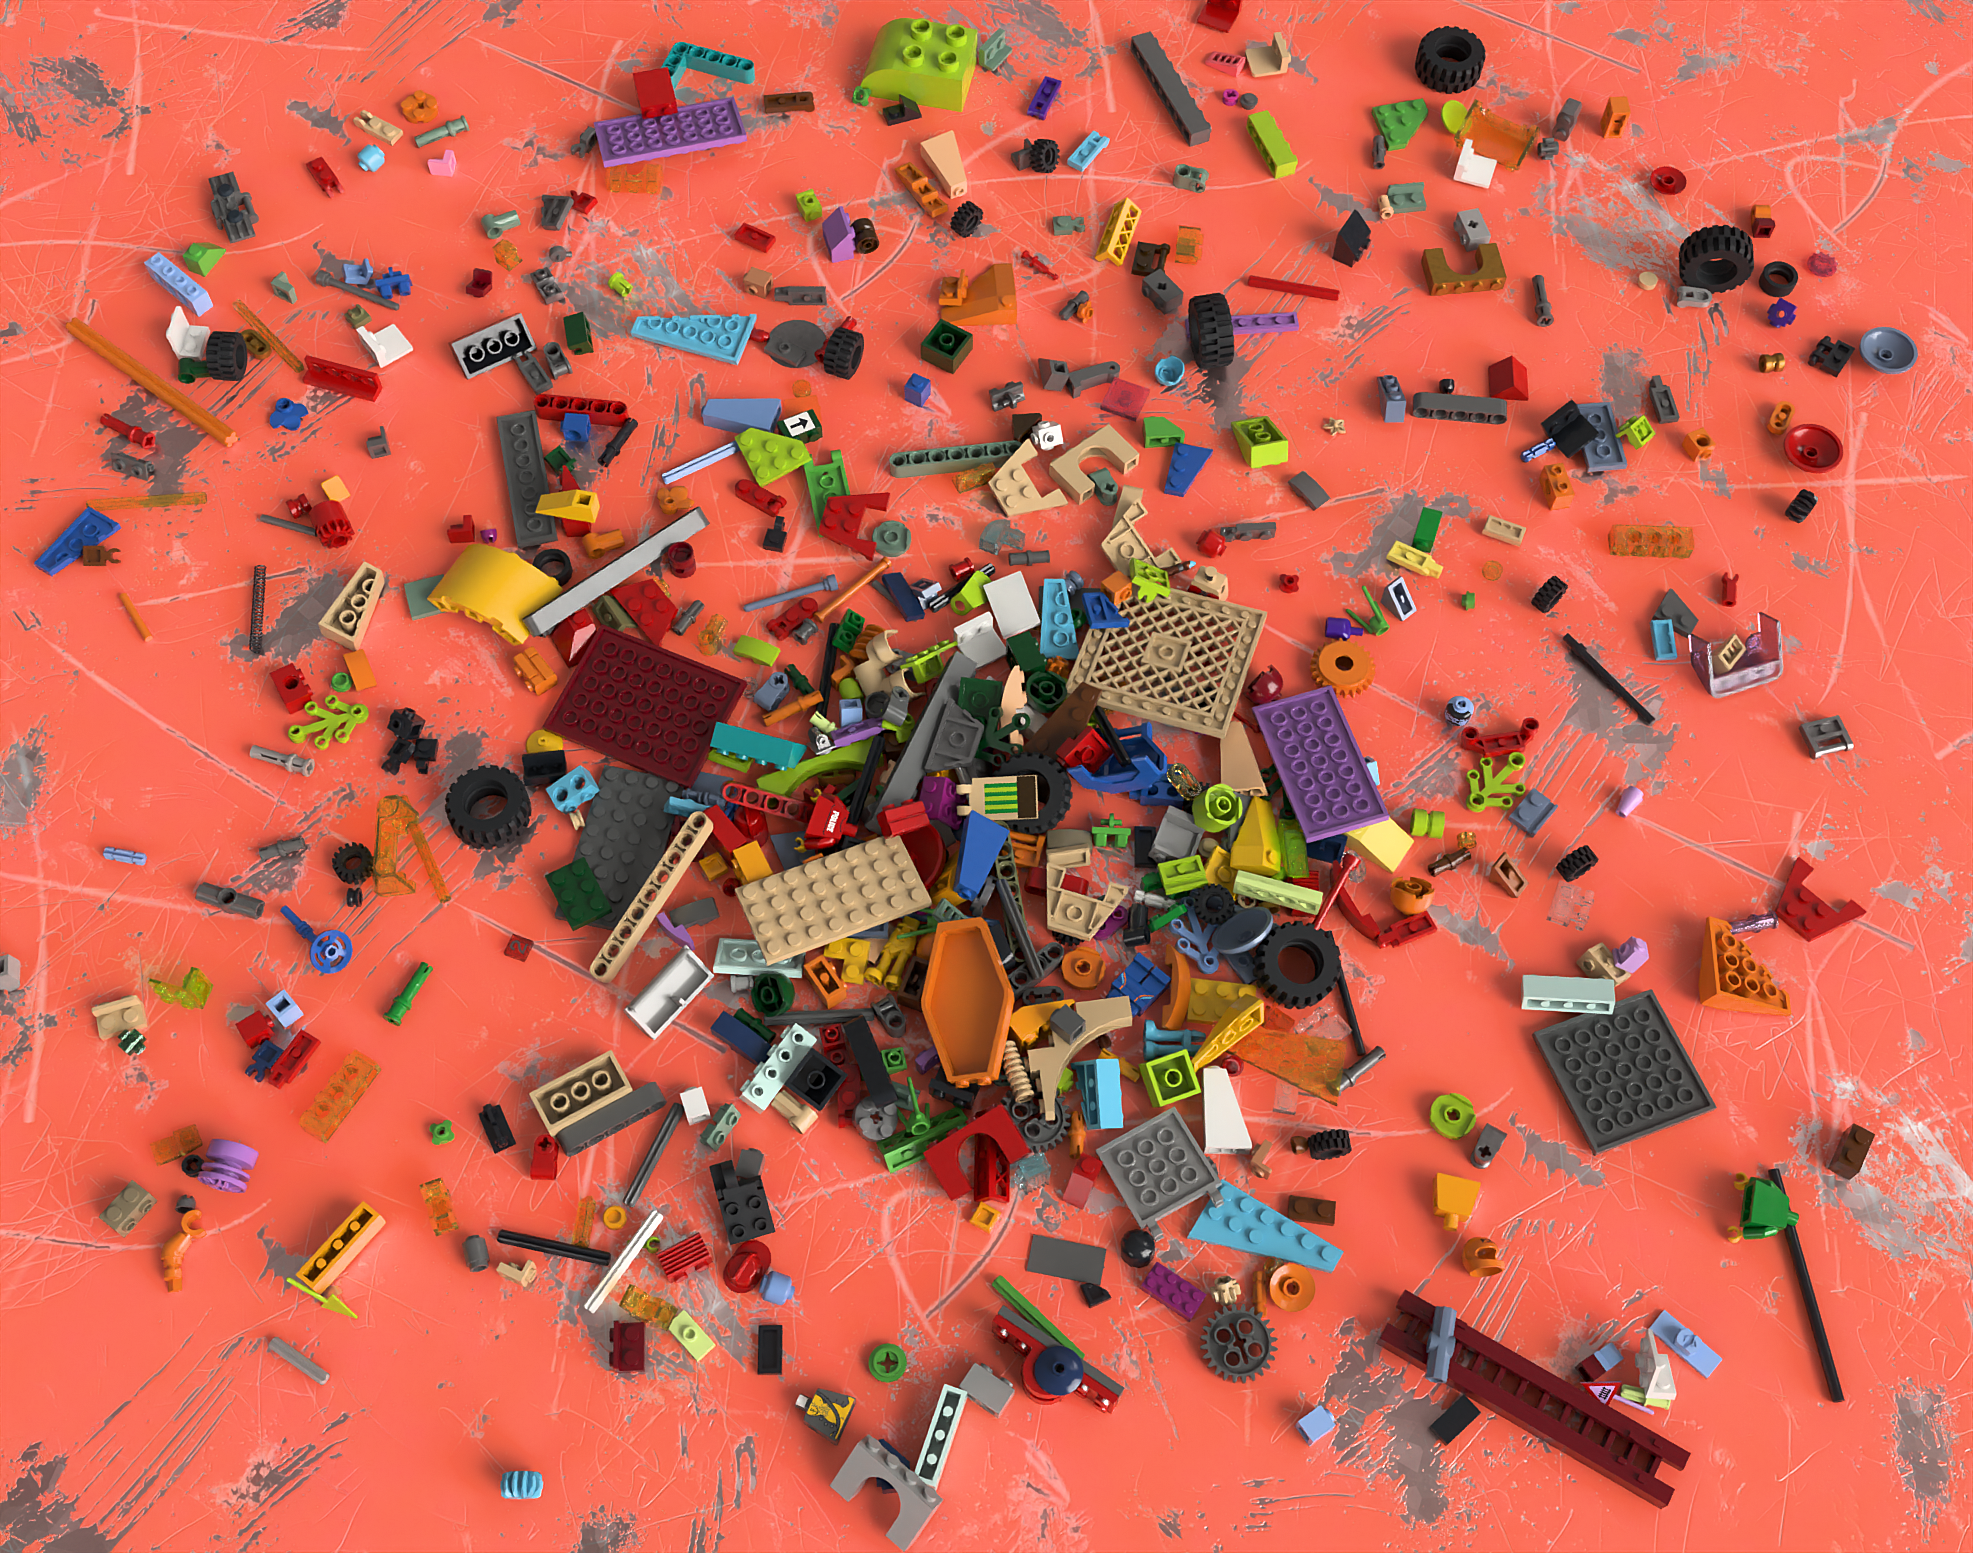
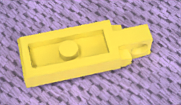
[1386,540,1443,579]

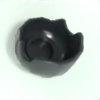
[1120,1229,1155,1268]

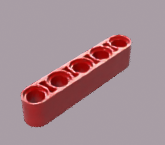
[533,394,629,427]
[720,780,815,824]

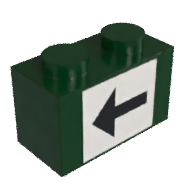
[777,409,823,444]

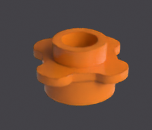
[1077,301,1094,323]

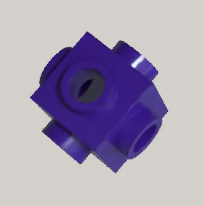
[1767,298,1798,328]

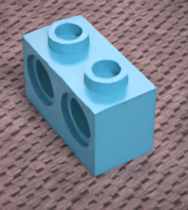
[546,765,600,814]

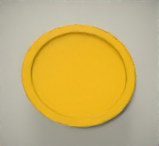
[525,729,563,754]

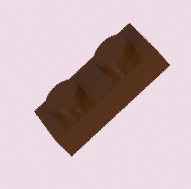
[1287,1195,1336,1226]

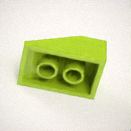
[1231,415,1288,468]

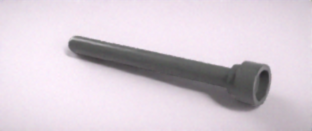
[316,270,400,311]

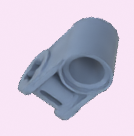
[753,672,790,712]

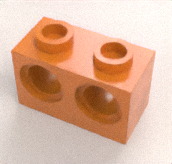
[1600,96,1631,139]

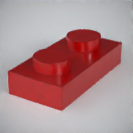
[734,222,776,253]

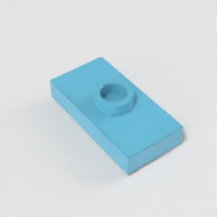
[1649,619,1677,661]
[664,796,710,818]

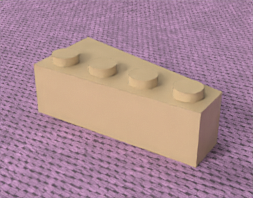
[318,561,385,651]

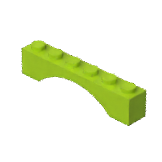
[756,736,884,808]

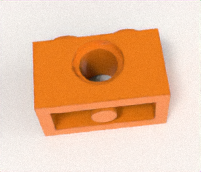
[1539,463,1575,511]

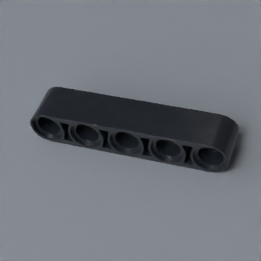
[842,1014,899,1110]

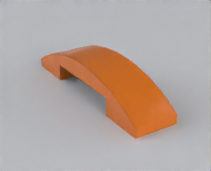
[1162,944,1191,1031]

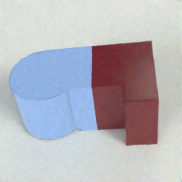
[1575,1342,1624,1382]

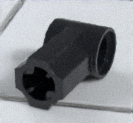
[1123,903,1151,948]

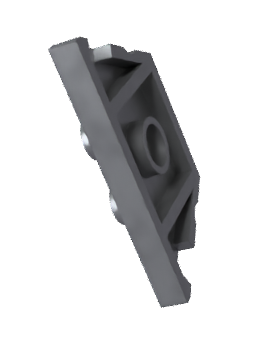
[925,698,984,773]

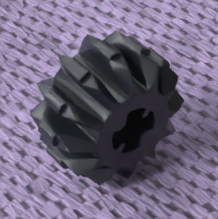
[1785,489,1818,524]

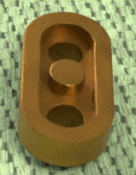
[241,329,272,360]

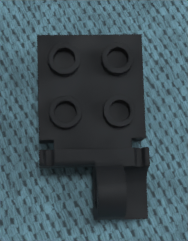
[709,1160,776,1245]

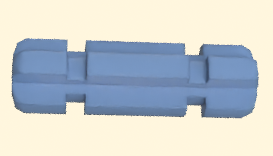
[103,846,147,866]

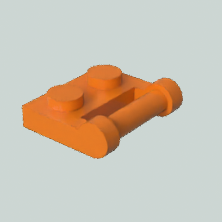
[998,828,1046,869]

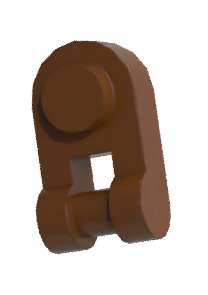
[817,768,856,788]

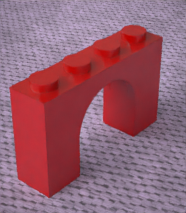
[923,1103,1032,1201]

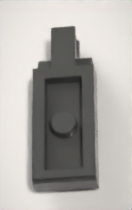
[774,286,827,305]
[1648,375,1680,424]
[1220,522,1277,542]

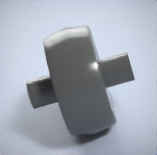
[549,246,572,262]

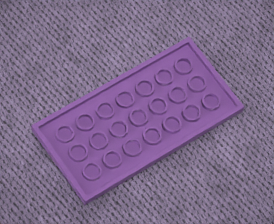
[593,97,747,168]
[1252,685,1389,843]

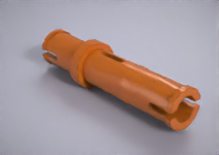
[762,689,824,727]

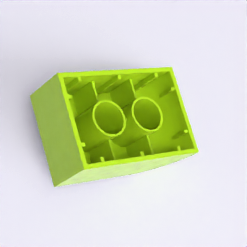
[860,18,977,112]

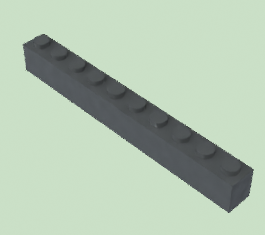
[864,651,978,836]

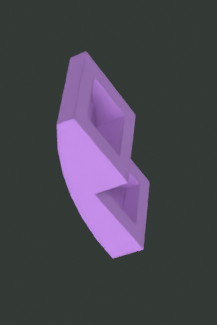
[656,911,695,951]

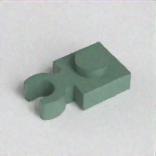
[1052,216,1085,236]

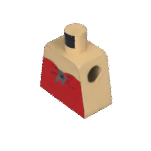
[1187,566,1228,601]

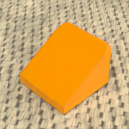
[321,475,350,502]

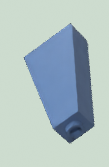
[701,398,782,434]

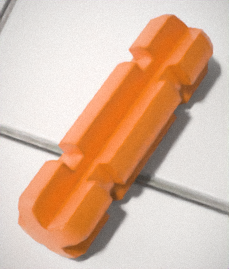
[1253,1271,1267,1318]

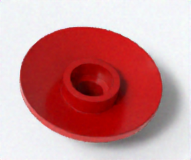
[1650,166,1687,195]

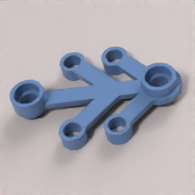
[1168,897,1222,974]

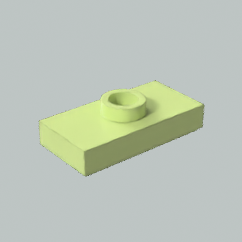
[666,1310,716,1362]

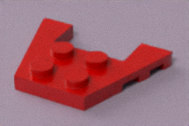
[819,492,891,561]
[1774,857,1867,942]

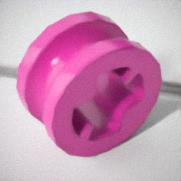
[1222,89,1239,106]

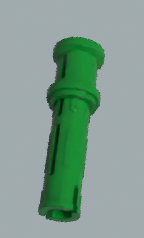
[382,962,433,1026]

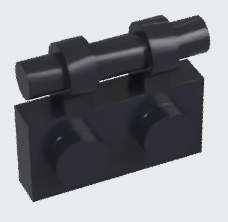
[1808,336,1855,378]

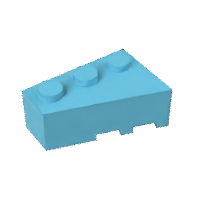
[1070,1059,1123,1130]

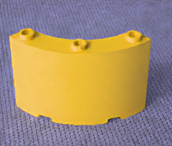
[427,543,563,646]

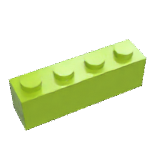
[1246,110,1298,179]

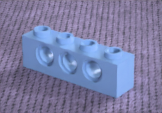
[144,252,213,317]

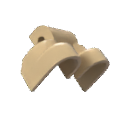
[853,630,926,703]

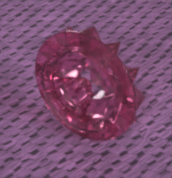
[1807,251,1838,277]

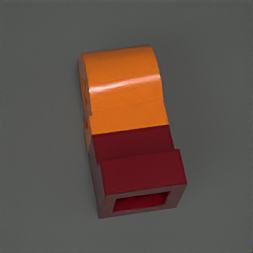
[1750,204,1776,238]

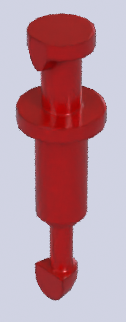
[1021,250,1059,280]

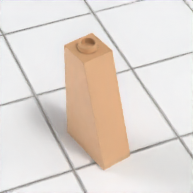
[920,130,967,199]
[1220,721,1267,797]

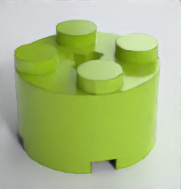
[1192,784,1243,833]

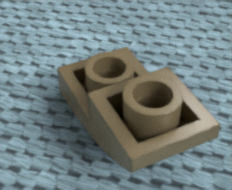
[1045,829,1093,852]

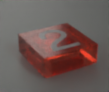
[503,934,534,962]

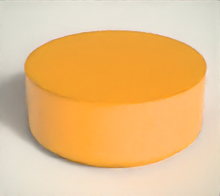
[603,1205,627,1230]

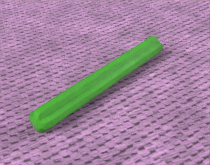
[992,1275,1085,1359]

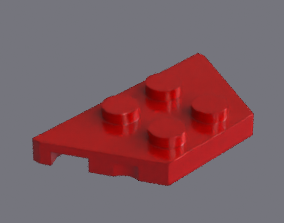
[610,579,678,647]

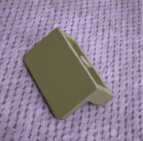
[592,595,638,632]

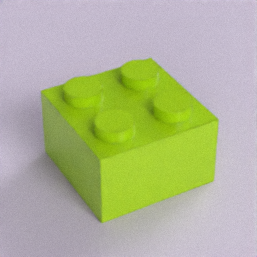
[1138,1049,1201,1108]

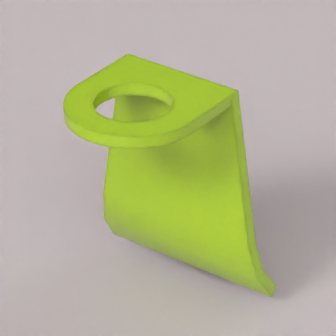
[950,570,992,616]

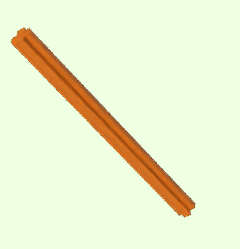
[65,317,239,447]

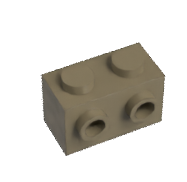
[99,1180,158,1238]

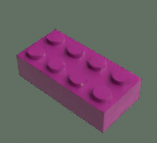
[1140,1262,1207,1322]

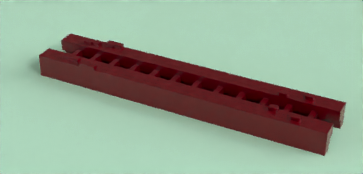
[1376,1289,1691,1509]

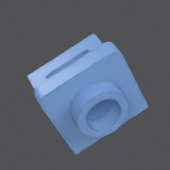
[342,258,373,285]

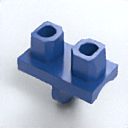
[375,267,413,299]

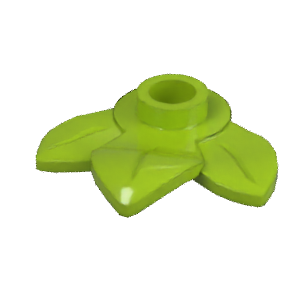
[881,709,915,743]

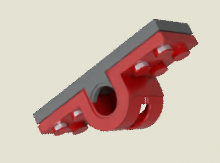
[992,1305,1124,1414]

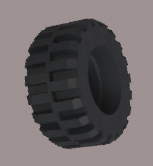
[1415,26,1486,94]
[1679,225,1754,294]
[1188,293,1234,369]
[992,752,1073,835]
[445,765,532,850]
[1252,921,1341,1009]

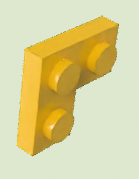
[823,937,871,986]

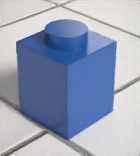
[904,373,931,408]

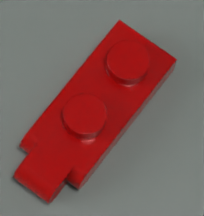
[267,1029,321,1089]

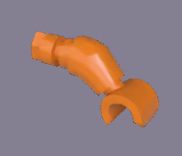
[161,1209,207,1293]

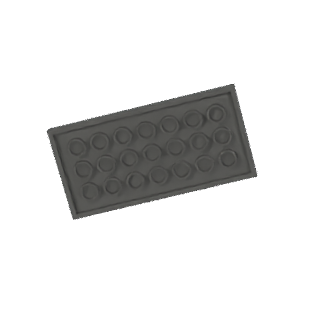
[554,765,686,934]

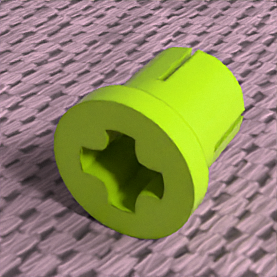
[607,272,633,297]

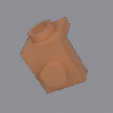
[1248,1139,1273,1180]

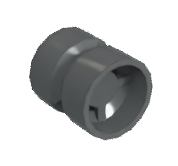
[865,692,889,720]

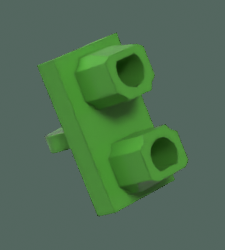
[1091,813,1131,848]

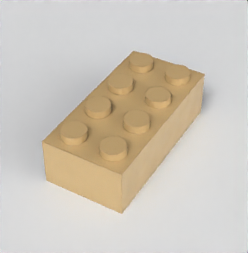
[529,1050,633,1139]

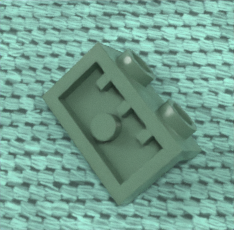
[979,28,1013,71]
[1386,182,1427,214]

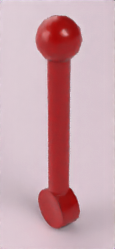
[1233,712,1260,733]

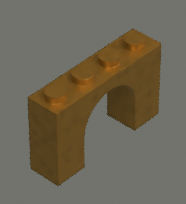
[1421,243,1507,296]

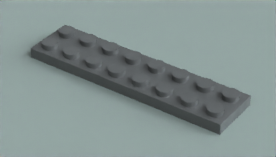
[496,410,558,548]

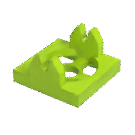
[1129,557,1171,603]

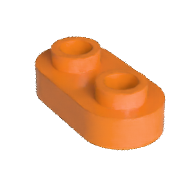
[1767,401,1795,435]

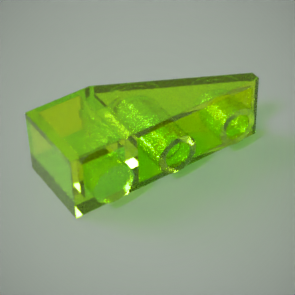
[1277,819,1309,878]

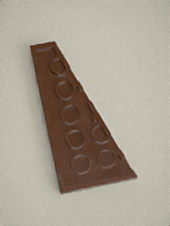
[1023,682,1102,804]

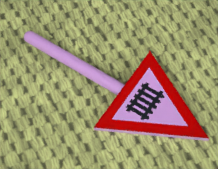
[1580,1381,1654,1415]

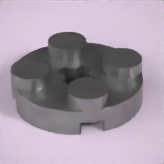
[969,875,998,917]
[852,1096,898,1142]

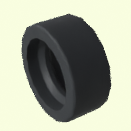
[1759,261,1798,297]
[532,549,573,587]

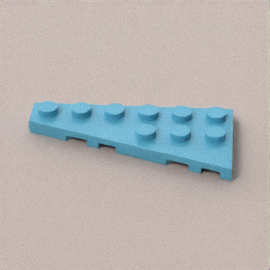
[630,314,757,366]

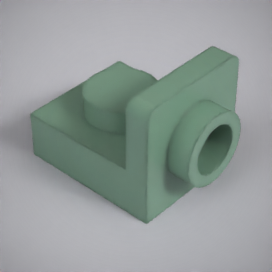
[271,271,298,304]

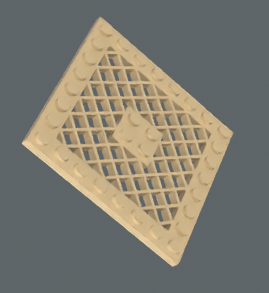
[1066,573,1267,739]

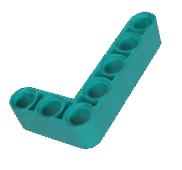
[661,42,755,90]

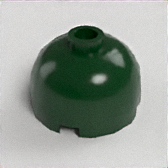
[1025,671,1067,713]
[751,972,795,1017]

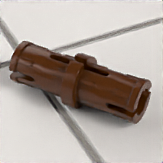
[1428,847,1471,877]

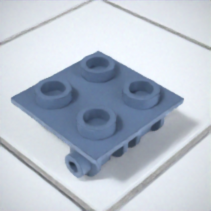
[682,772,733,812]

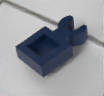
[245,1040,284,1083]

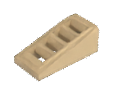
[1707,633,1746,675]

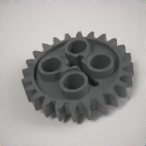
[1000,1080,1071,1155]
[1200,1304,1278,1384]

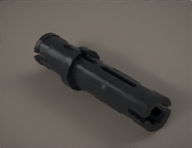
[597,417,638,467]

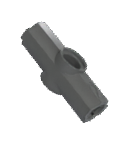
[195,882,265,920]

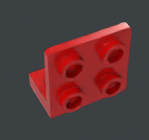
[1197,0,1243,33]

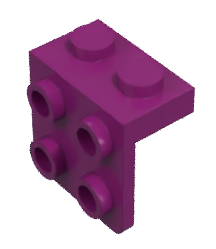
[919,776,966,830]

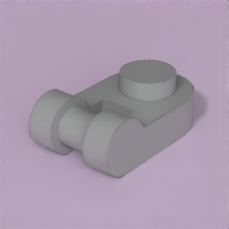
[1677,286,1712,308]

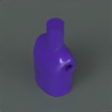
[1325,617,1363,641]

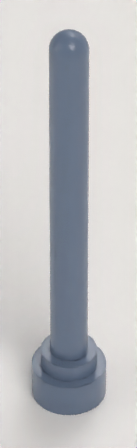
[743,574,839,612]

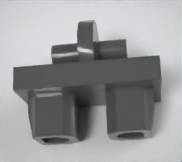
[989,381,1025,412]

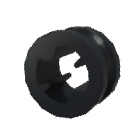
[347,888,363,907]
[181,1154,204,1178]

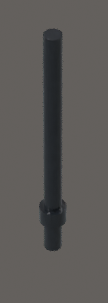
[1563,633,1655,725]
[1324,930,1366,1056]

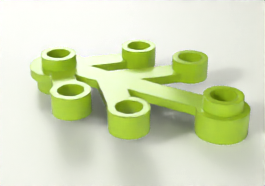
[288,695,369,750]
[1466,752,1526,812]

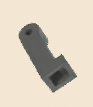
[1066,361,1120,399]

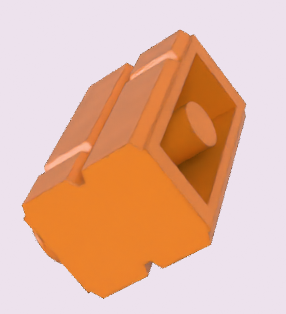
[512,646,558,696]

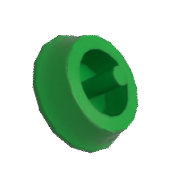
[1071,608,1087,629]

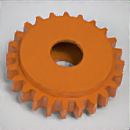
[1310,638,1376,699]

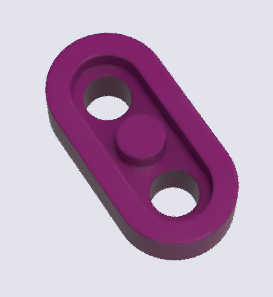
[1093,905,1128,941]

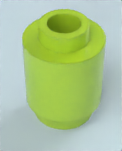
[839,678,865,705]

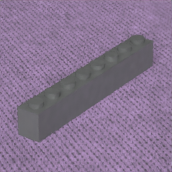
[1130,31,1212,147]

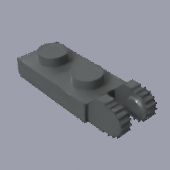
[513,349,553,396]

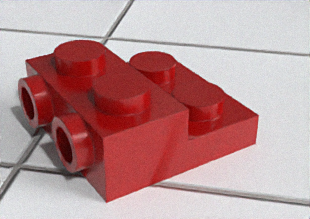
[1055,725,1113,780]

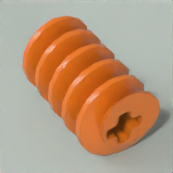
[849,624,889,666]

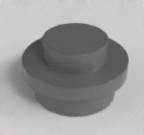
[1240,93,1258,110]

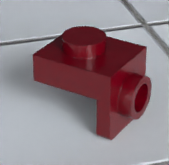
[466,268,492,298]

